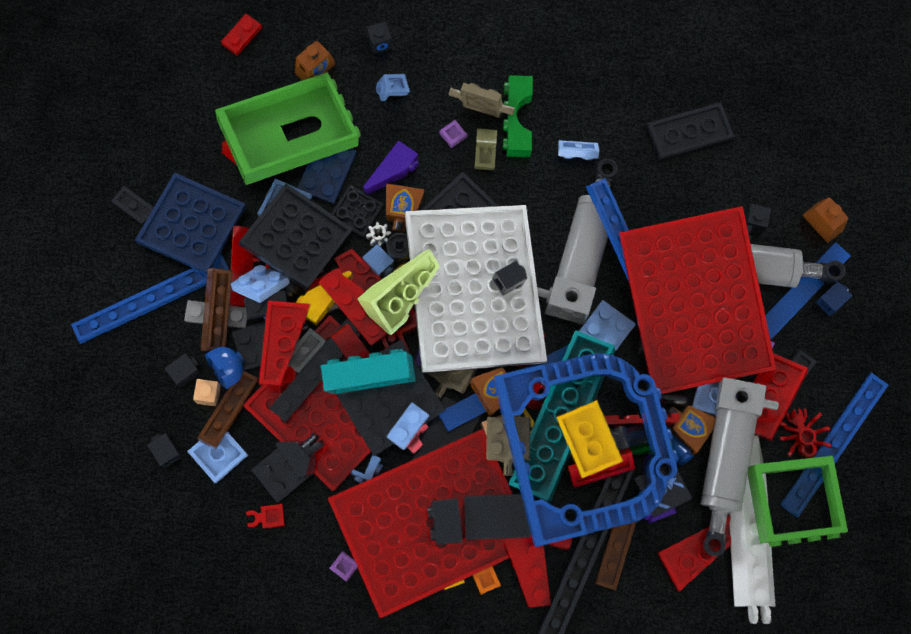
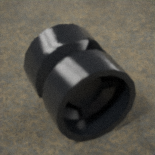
[386,233,410,266]

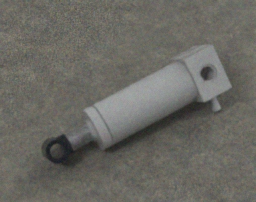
[537,158,618,325]
[751,244,846,288]
[700,377,779,556]

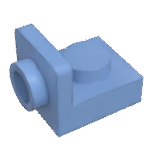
[376,74,410,101]

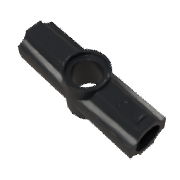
[610,425,648,450]

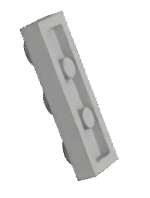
[184,300,248,329]

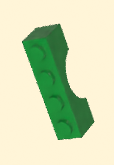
[503,75,533,157]

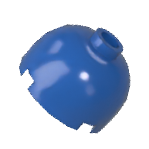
[205,347,244,389]

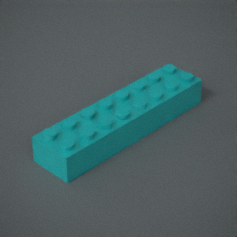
[509,330,615,504]

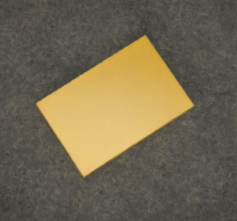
[556,400,623,478]

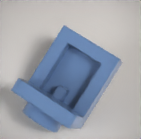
[351,456,383,483]

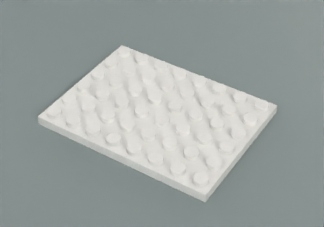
[405,205,547,372]

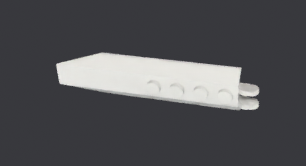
[729,435,775,624]

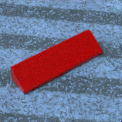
[230,226,254,308]

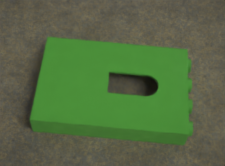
[215,72,360,185]

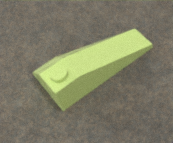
[358,249,440,335]

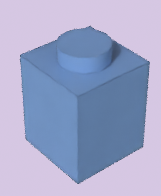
[362,244,395,278]

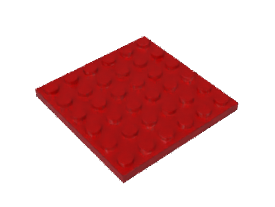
[243,315,371,492]

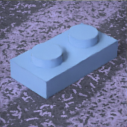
[558,140,599,160]
[387,403,430,450]

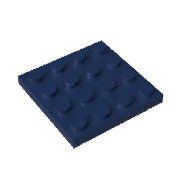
[135,173,246,274]

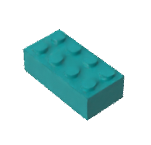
[321,349,416,394]

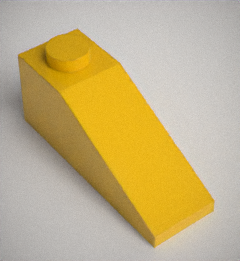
[296,270,353,327]

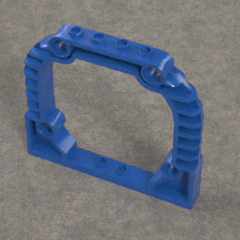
[493,353,678,547]

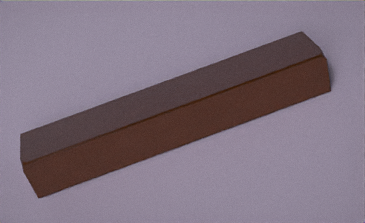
[201,268,233,351]

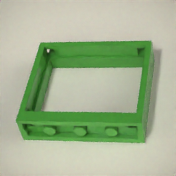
[748,456,848,547]

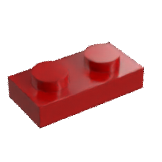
[221,14,262,56]

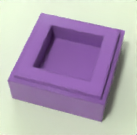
[440,120,467,148]
[330,551,358,582]

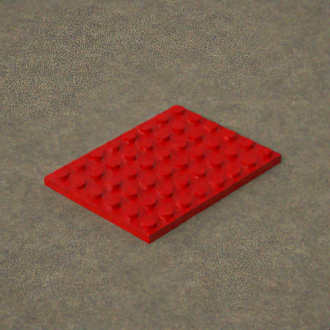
[619,206,776,394]
[328,429,513,618]

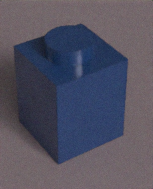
[815,281,852,317]

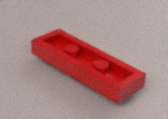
[568,448,635,488]

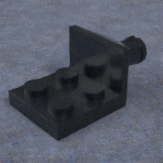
[232,320,309,372]
[252,432,325,503]

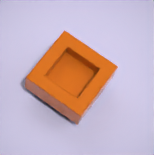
[472,566,501,594]

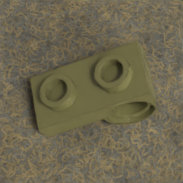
[475,129,497,170]

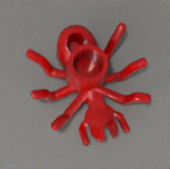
[779,408,832,459]

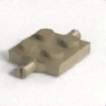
[449,83,515,118]
[427,368,478,398]
[486,416,531,476]

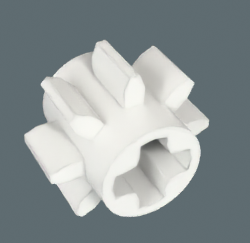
[366,222,391,247]

